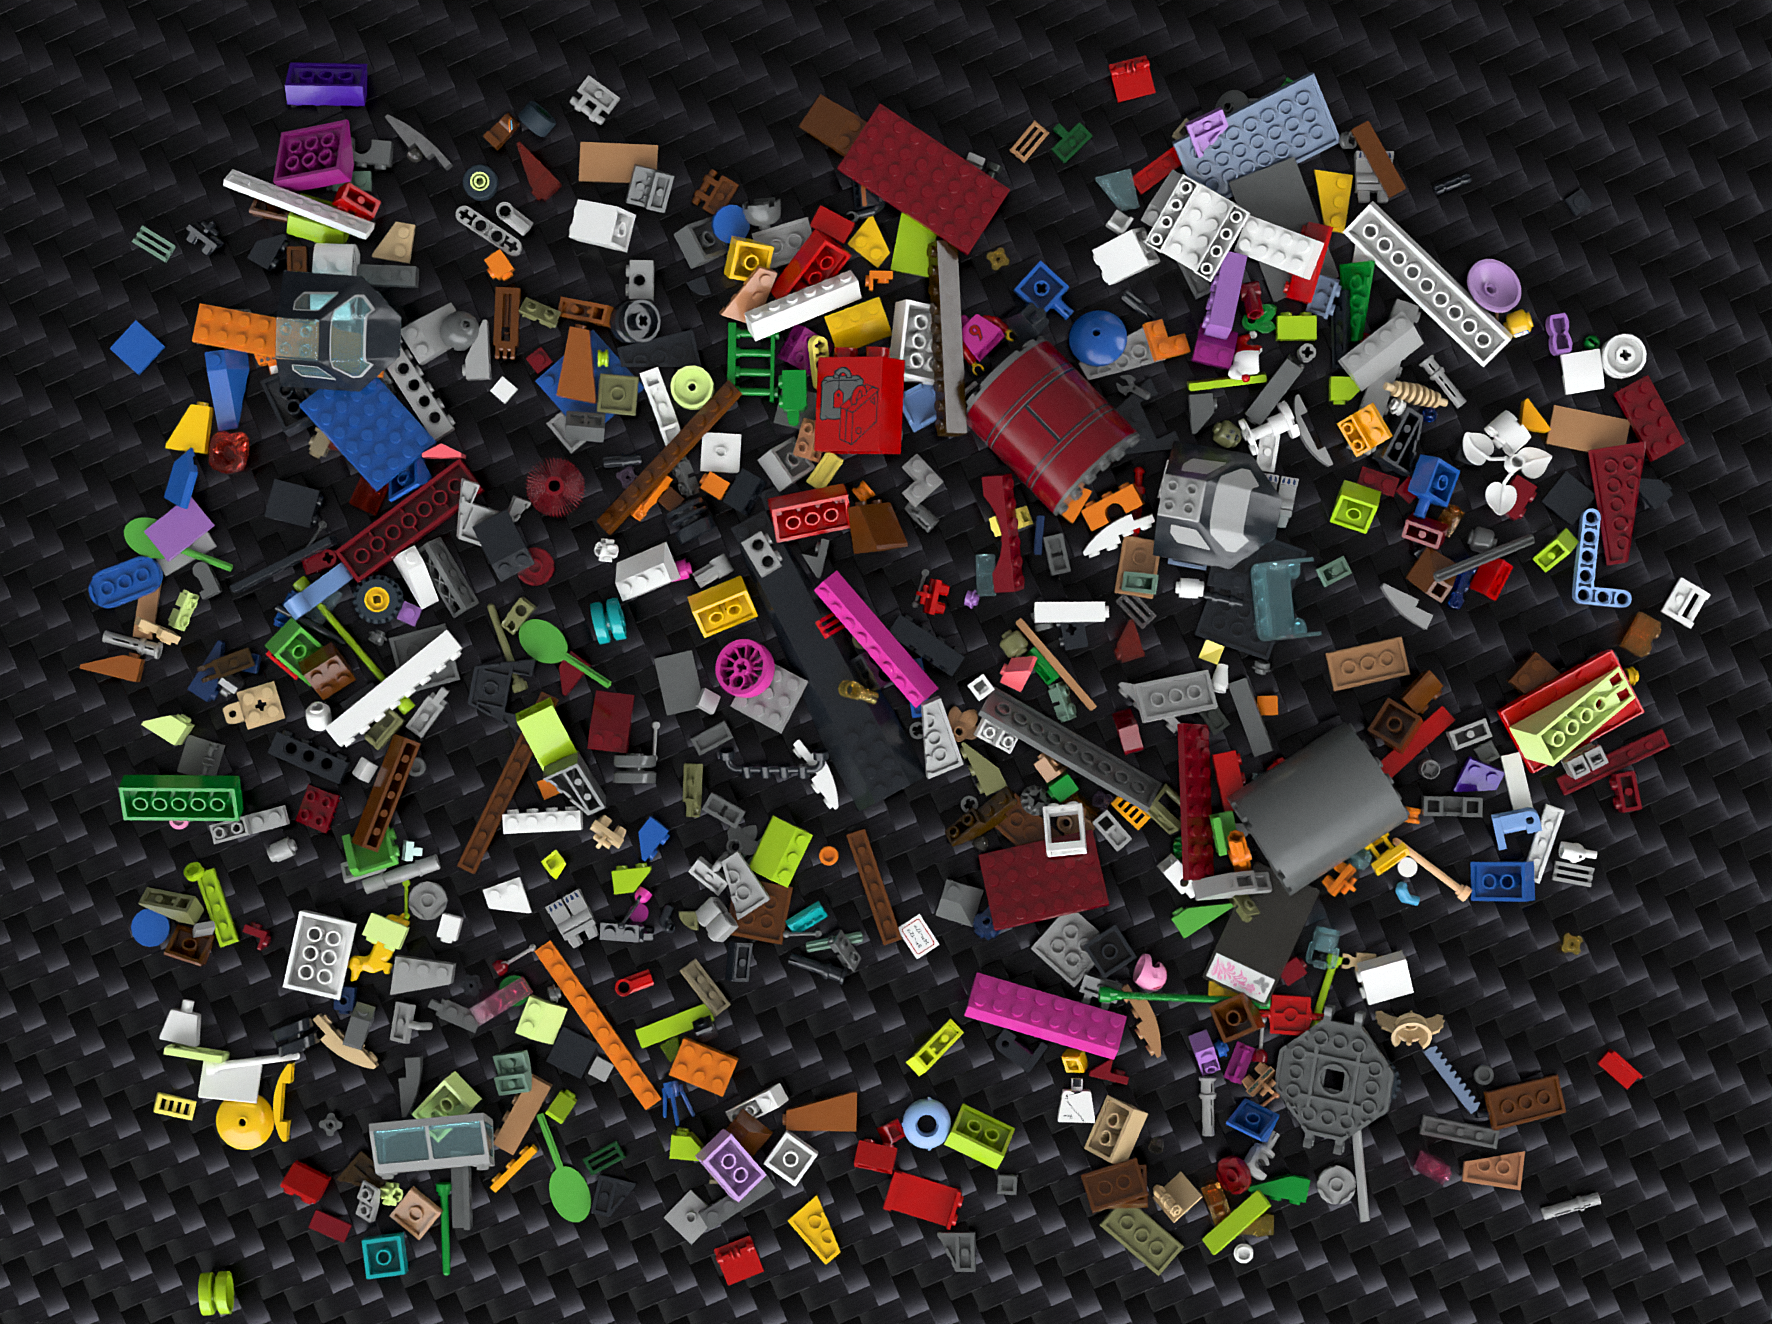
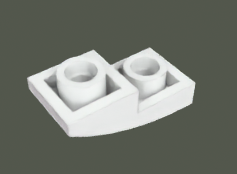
[973,718,1018,754]

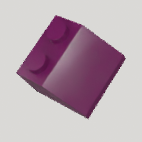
[1191,323,1238,370]

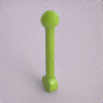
[402,880,410,920]

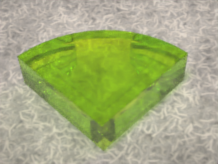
[660,1035,679,1062]

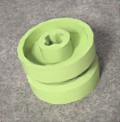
[671,366,715,410]

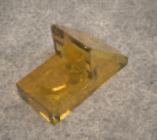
[1240,1214,1274,1237]

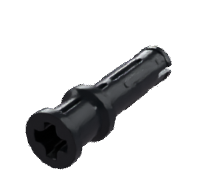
[788,952,848,985]

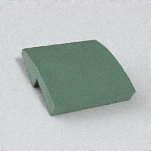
[493,1050,532,1096]

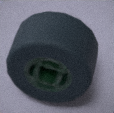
[518,101,556,137]

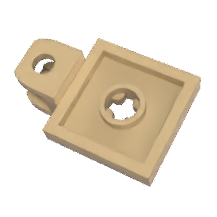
[223,681,285,730]

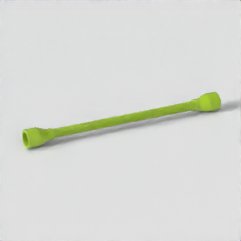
[293,576,415,715]

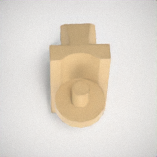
[590,815,627,849]

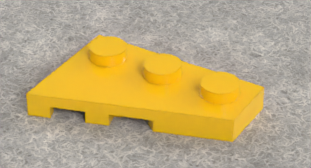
[1314,170,1353,234]
[788,1195,841,1264]

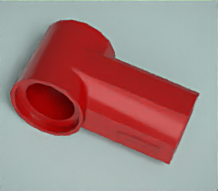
[615,969,654,996]

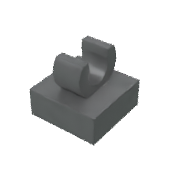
[218,674,244,697]

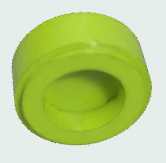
[184,862,204,882]

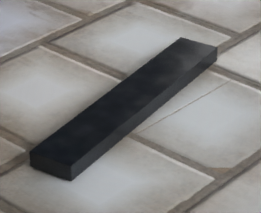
[230,536,338,593]

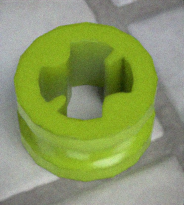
[598,349,609,367]

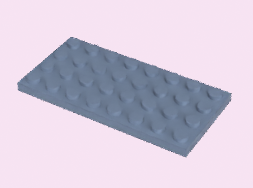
[1172,72,1340,199]

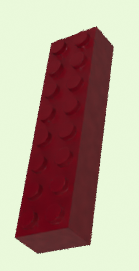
[335,458,485,583]

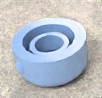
[902,1096,951,1151]

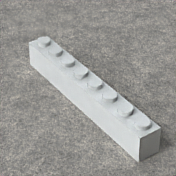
[325,630,463,747]

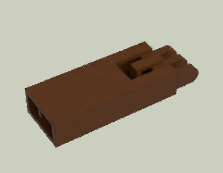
[493,287,521,360]

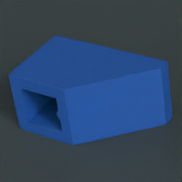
[638,816,670,861]

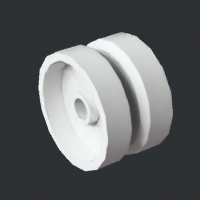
[1600,334,1647,379]

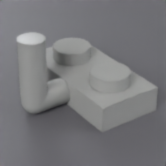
[688,851,730,896]
[390,1002,433,1044]

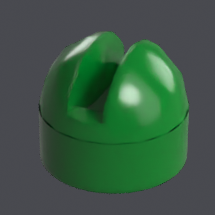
[1583,335,1600,350]

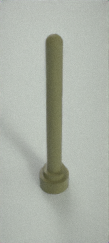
[487,603,529,693]

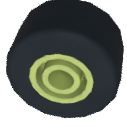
[463,164,499,201]

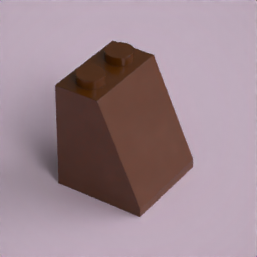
[848,499,908,554]

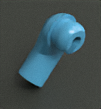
[1395,882,1420,906]

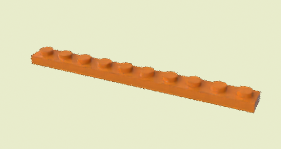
[534,940,662,1110]

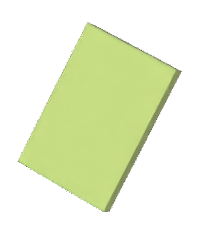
[164,1043,230,1063]

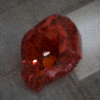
[208,431,249,474]

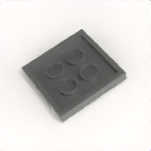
[389,623,461,691]

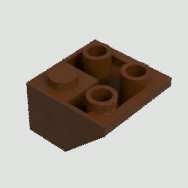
[1406,546,1456,603]

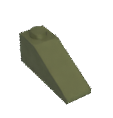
[139,887,204,925]

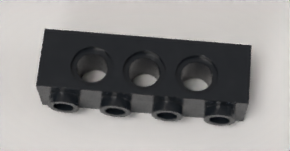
[268,729,351,784]

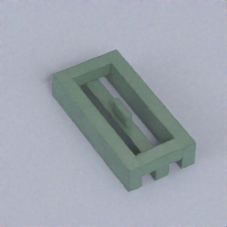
[132,226,176,263]

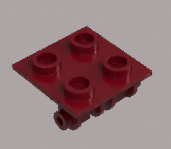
[296,784,340,833]

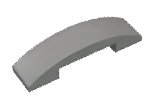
[1293,394,1333,467]

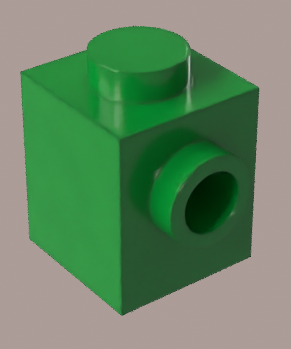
[1046,771,1079,803]

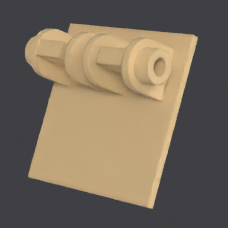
[1152,1172,1203,1223]

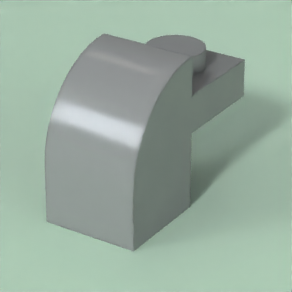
[1092,810,1132,852]

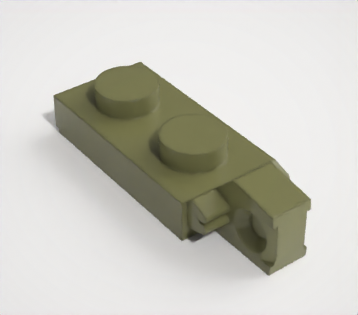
[683,763,703,817]

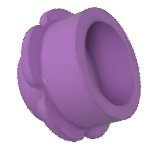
[964,590,980,608]

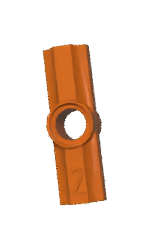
[1227,830,1252,872]

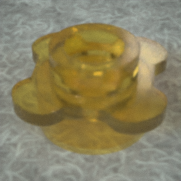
[987,248,1009,270]
[1561,934,1583,955]

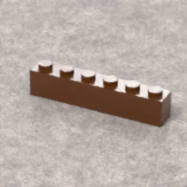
[351,734,420,853]

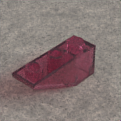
[1414,1150,1452,1185]

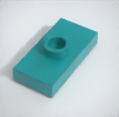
[785,901,828,932]

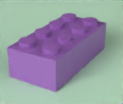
[1202,251,1247,340]

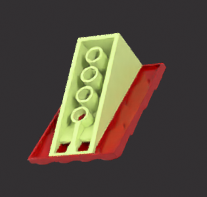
[1497,649,1644,773]

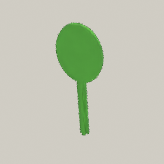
[124,517,233,572]
[519,619,611,688]
[536,1113,591,1222]

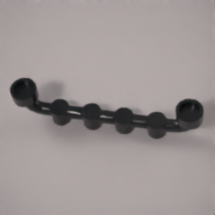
[719,748,829,779]

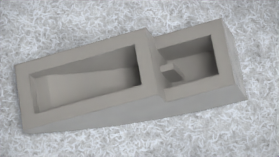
[1380,583,1433,630]

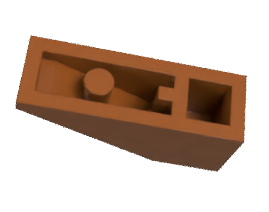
[558,297,614,328]
[80,652,146,682]

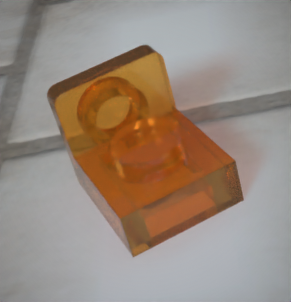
[1437,504,1465,538]

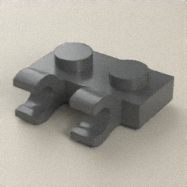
[1079,972,1122,1011]

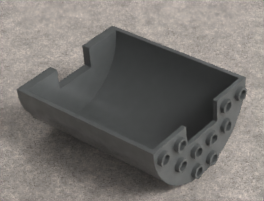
[1226,722,1410,896]

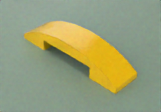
[273,1062,295,1142]

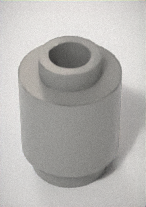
[267,837,297,862]

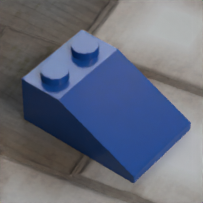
[1470,861,1535,902]

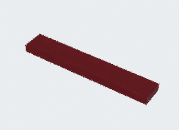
[1556,728,1670,796]

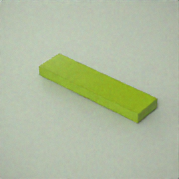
[1187,372,1267,391]
[197,868,240,948]
[635,1003,715,1048]
[1202,1190,1271,1255]

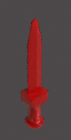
[1132,467,1145,537]

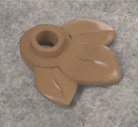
[947,706,978,742]
[1057,808,1095,835]

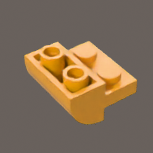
[1337,403,1393,457]

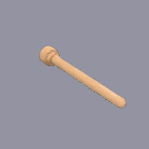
[1392,838,1473,902]

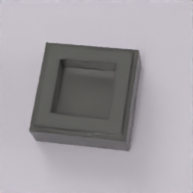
[1473,740,1500,764]
[997,1174,1018,1195]

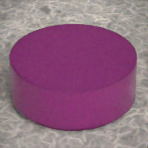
[629,903,649,923]

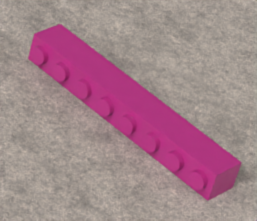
[814,571,939,708]

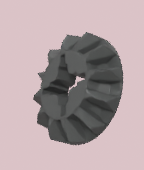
[1020,784,1051,816]

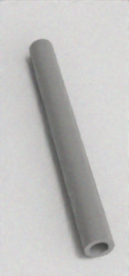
[1352,1130,1370,1222]

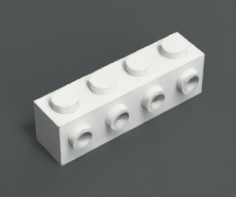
[502,806,583,834]

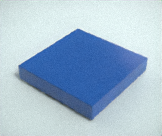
[110,320,165,375]

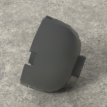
[742,197,781,230]
[440,311,480,351]

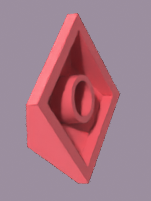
[422,443,466,459]

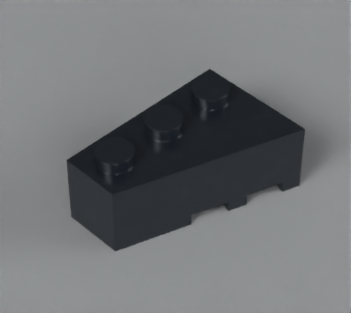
[1372,407,1424,477]

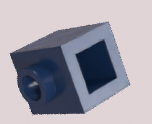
[333,985,358,1014]

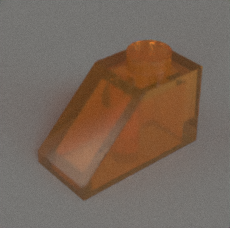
[1201,1182,1231,1227]

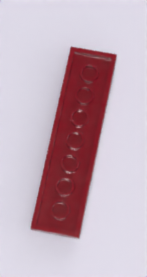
[1177,723,1214,880]

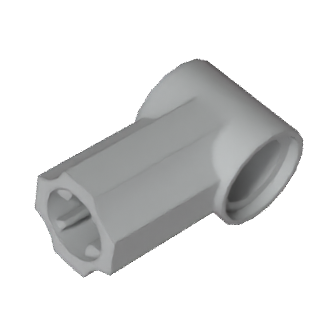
[496,202,534,236]
[693,554,734,588]

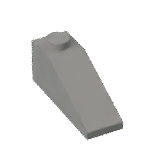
[1141,169,1182,227]
[462,320,492,381]

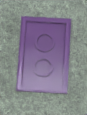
[144,497,215,562]

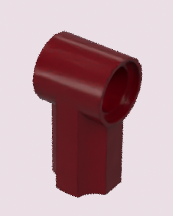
[1240,281,1264,320]

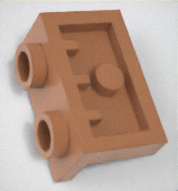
[793,418,822,463]

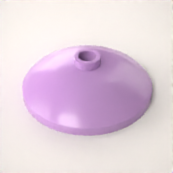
[1467,259,1521,313]

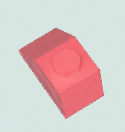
[1000,656,1037,692]

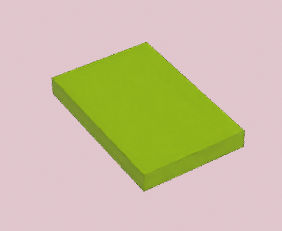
[890,213,937,278]

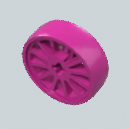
[715,639,775,698]

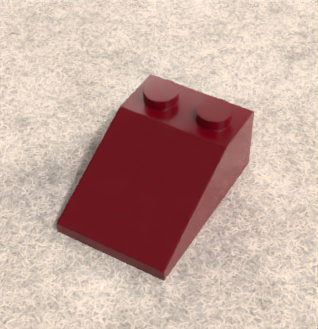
[587,691,635,753]

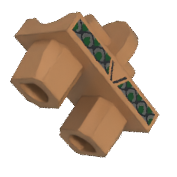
[1242,1062,1276,1097]

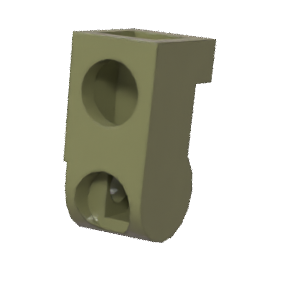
[501,597,537,635]

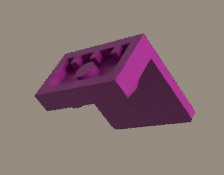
[777,324,834,377]

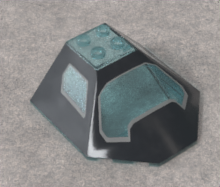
[275,270,402,392]

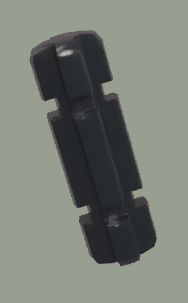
[1433,172,1471,195]

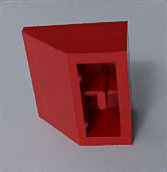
[280,1160,331,1204]

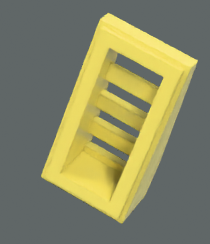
[153,1092,197,1120]

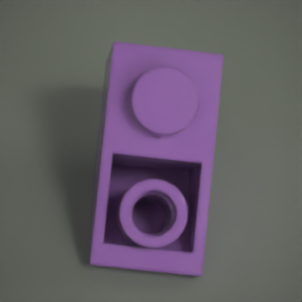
[1188,1029,1221,1076]

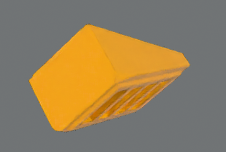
[1110,796,1151,830]

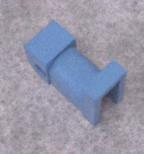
[1491,807,1542,850]

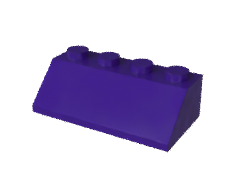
[285,63,368,106]

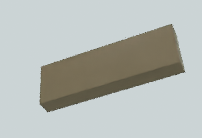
[680,958,731,1017]

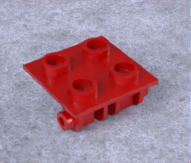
[1109,55,1156,103]
[714,1235,764,1286]

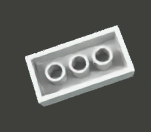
[1234,215,1324,280]

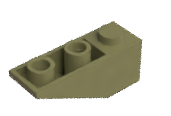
[959,742,1007,796]

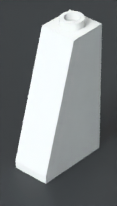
[1034,602,1109,623]

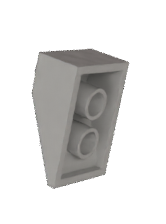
[401,303,456,366]

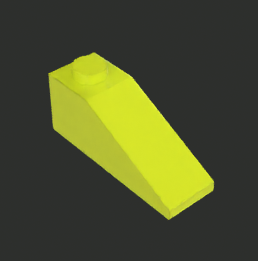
[906,1019,964,1076]

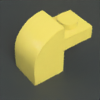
[989,506,1033,537]

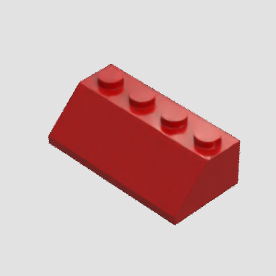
[1283,222,1334,304]
[770,229,852,299]
[768,483,850,543]

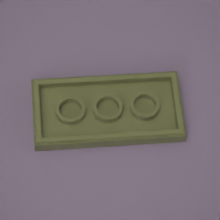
[1100,1208,1184,1276]

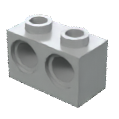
[741,531,783,578]

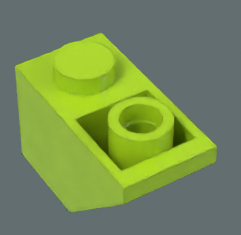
[612,863,652,894]

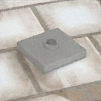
[664,1189,708,1245]

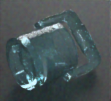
[1306,926,1341,970]

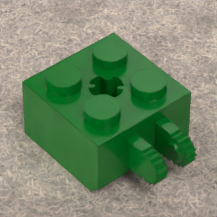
[779,370,808,426]

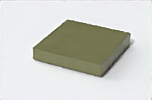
[597,373,639,416]

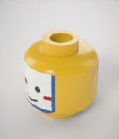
[1503,309,1534,338]

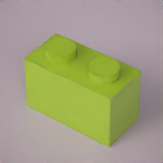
[1276,312,1317,341]

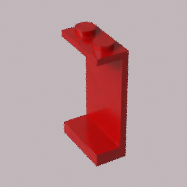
[883,1169,964,1230]

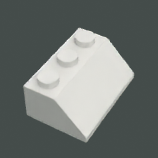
[615,542,681,601]

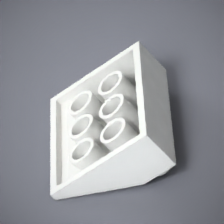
[890,299,935,385]
[283,910,357,1000]

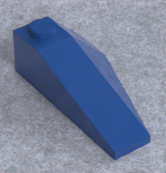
[205,349,250,431]

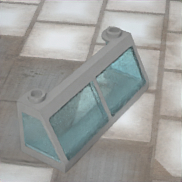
[369,1113,495,1179]

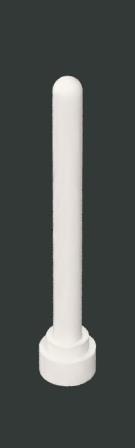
[205,1053,300,1075]

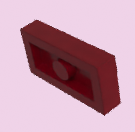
[1356,466,1400,497]

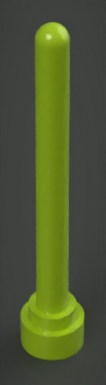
[1309,953,1343,1029]

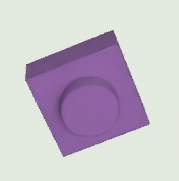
[397,601,422,626]

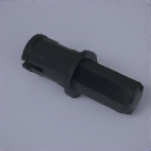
[1121,290,1158,322]
[603,453,642,468]

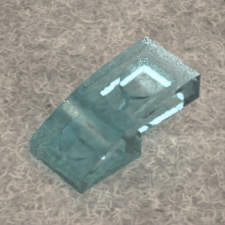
[976,554,996,596]

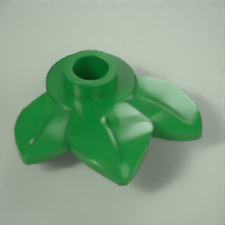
[1242,304,1277,333]

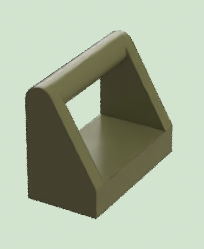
[1146,783,1181,835]

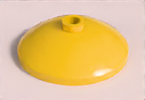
[216,1094,275,1150]

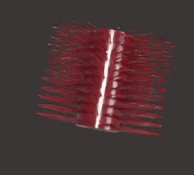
[525,457,586,517]

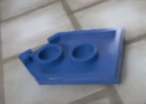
[164,448,198,509]

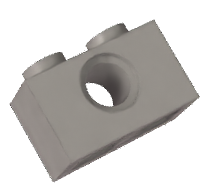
[626,260,655,301]

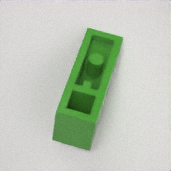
[1171,902,1233,939]

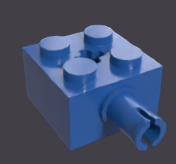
[1014,260,1074,320]
[1407,454,1460,519]

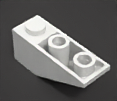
[726,1083,789,1122]

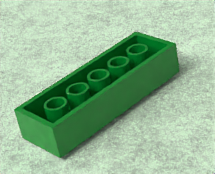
[119,775,244,821]

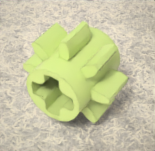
[380,1182,403,1206]

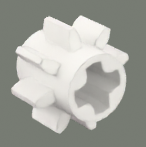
[594,538,619,562]

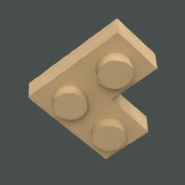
[135,616,181,645]

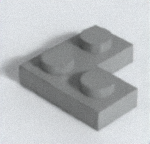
[902,454,943,507]

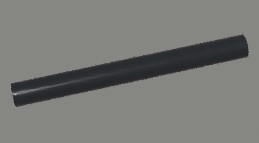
[274,603,346,646]

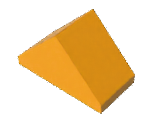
[1518,398,1551,433]

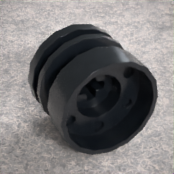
[666,497,717,545]

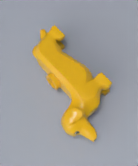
[348,913,410,981]

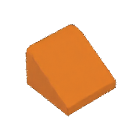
[1257,695,1278,715]

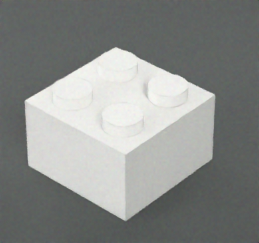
[764,1130,818,1186]

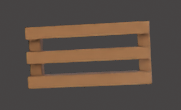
[1010,120,1049,163]

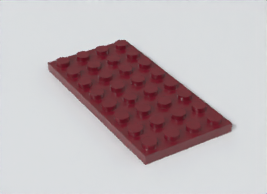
[837,104,1010,255]

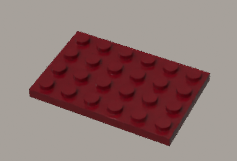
[978,829,1109,931]

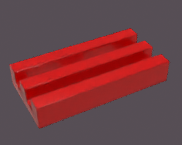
[815,612,845,639]

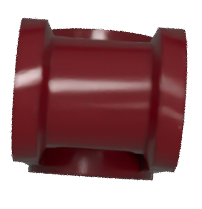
[302,549,340,576]

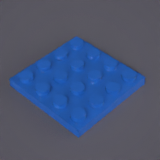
[535,330,645,423]

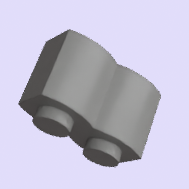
[695,897,739,942]

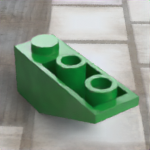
[1247,1174,1310,1205]

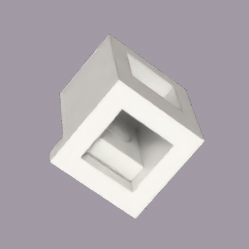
[967,674,995,701]

